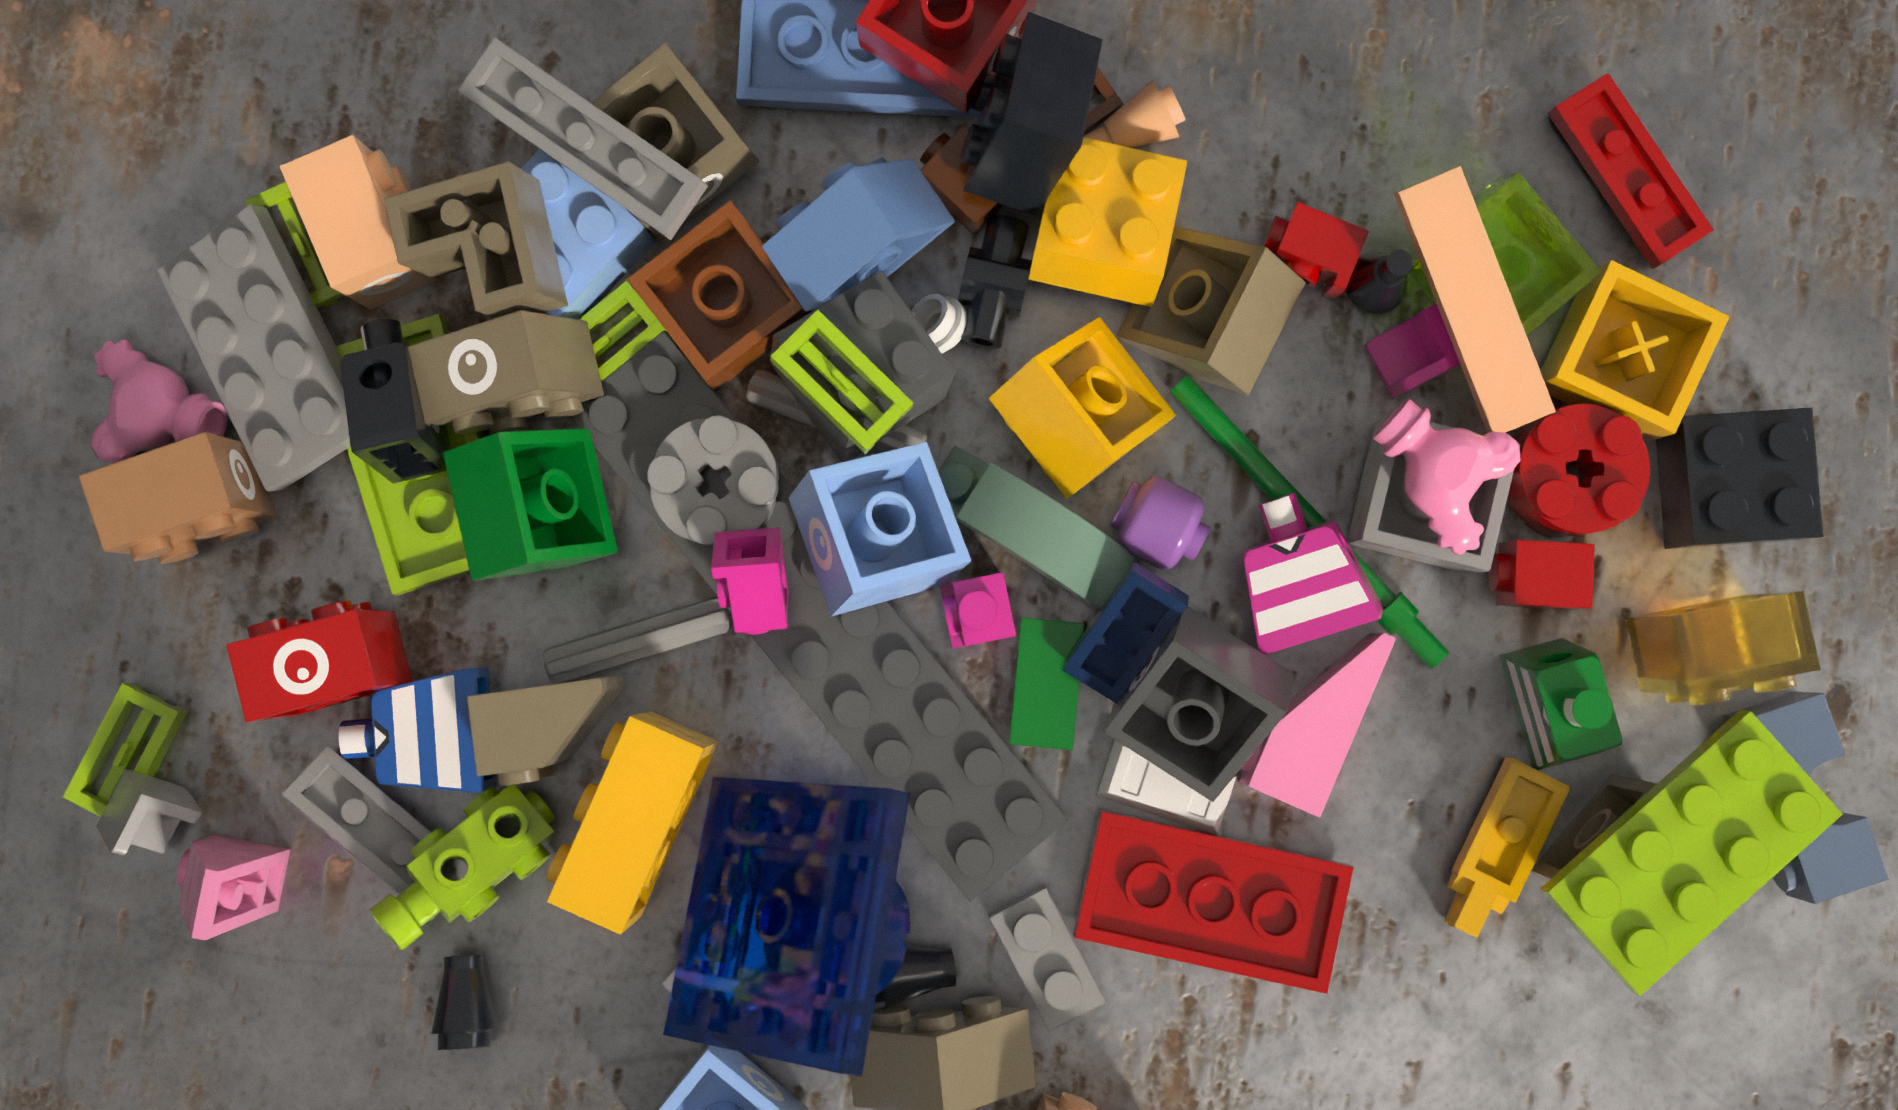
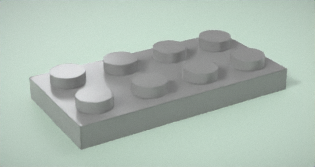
[157,204,350,491]

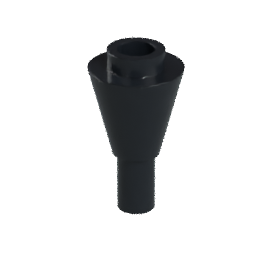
[1346,250,1413,314]

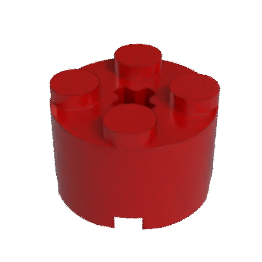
[1506,404,1650,538]

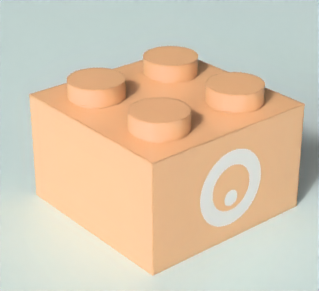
[280,135,439,310]

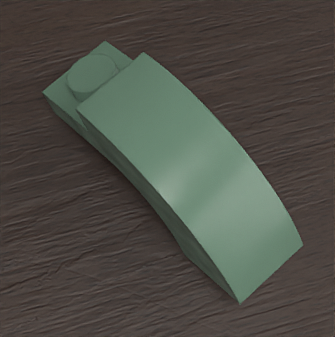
[938,446,1138,610]

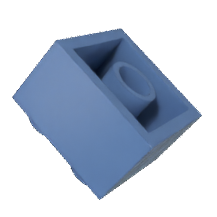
[762,157,955,312]

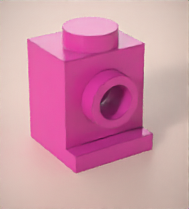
[711,527,789,635]
[940,572,1016,649]

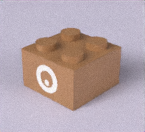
[79,432,277,564]

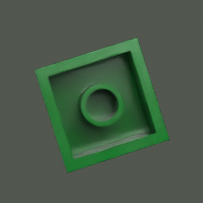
[443,428,618,581]

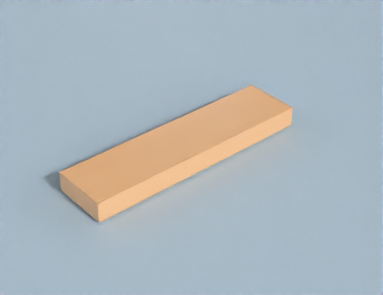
[1394,166,1556,433]

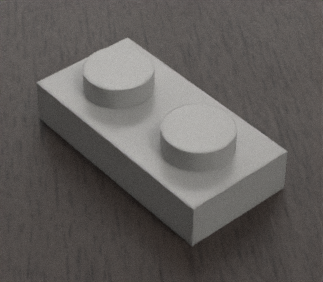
[989,885,1106,1032]

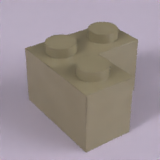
[384,161,568,318]
[846,996,1036,1110]

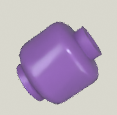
[1110,475,1211,570]

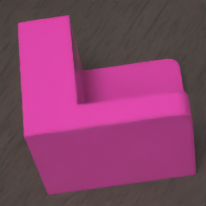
[1365,304,1460,399]

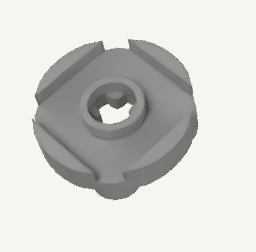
[647,416,779,546]

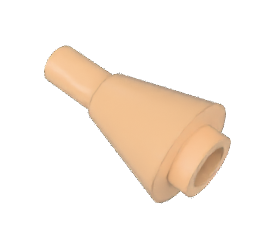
[1083,80,1186,148]

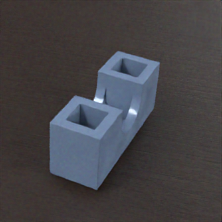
[1724,691,1889,904]

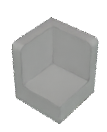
[96,768,203,856]

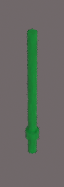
[1170,375,1450,669]

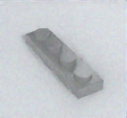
[457,37,708,240]

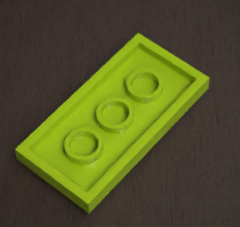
[336,314,483,595]
[1540,710,1843,996]

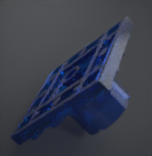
[663,777,910,1076]

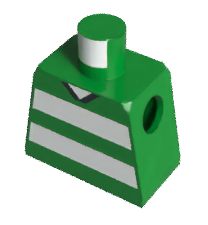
[1500,638,1622,771]

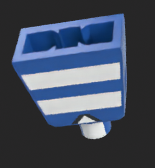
[339,667,497,793]

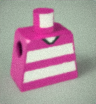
[1243,493,1384,655]

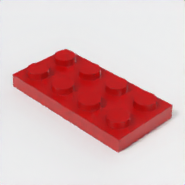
[1073,809,1354,994]

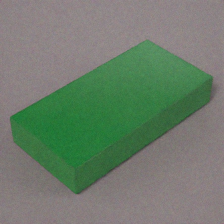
[1009,617,1084,750]

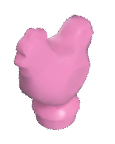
[90,339,227,463]
[1372,398,1521,555]

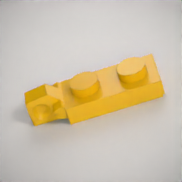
[1444,757,1570,938]

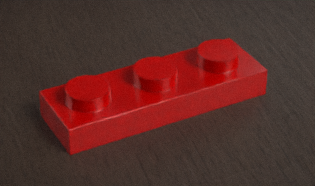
[1548,73,1714,269]

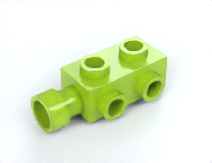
[368,784,555,951]

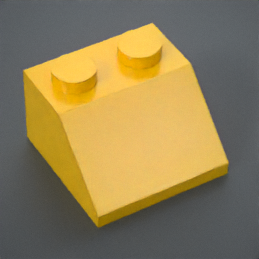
[988,317,1177,499]

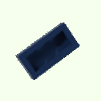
[1062,562,1189,704]

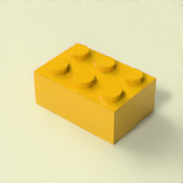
[546,711,719,935]

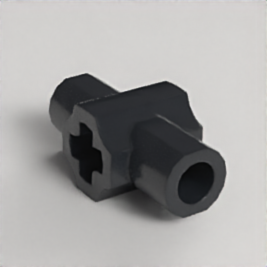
[958,215,1032,349]

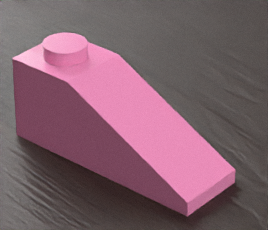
[1238,633,1396,817]
[177,835,291,940]

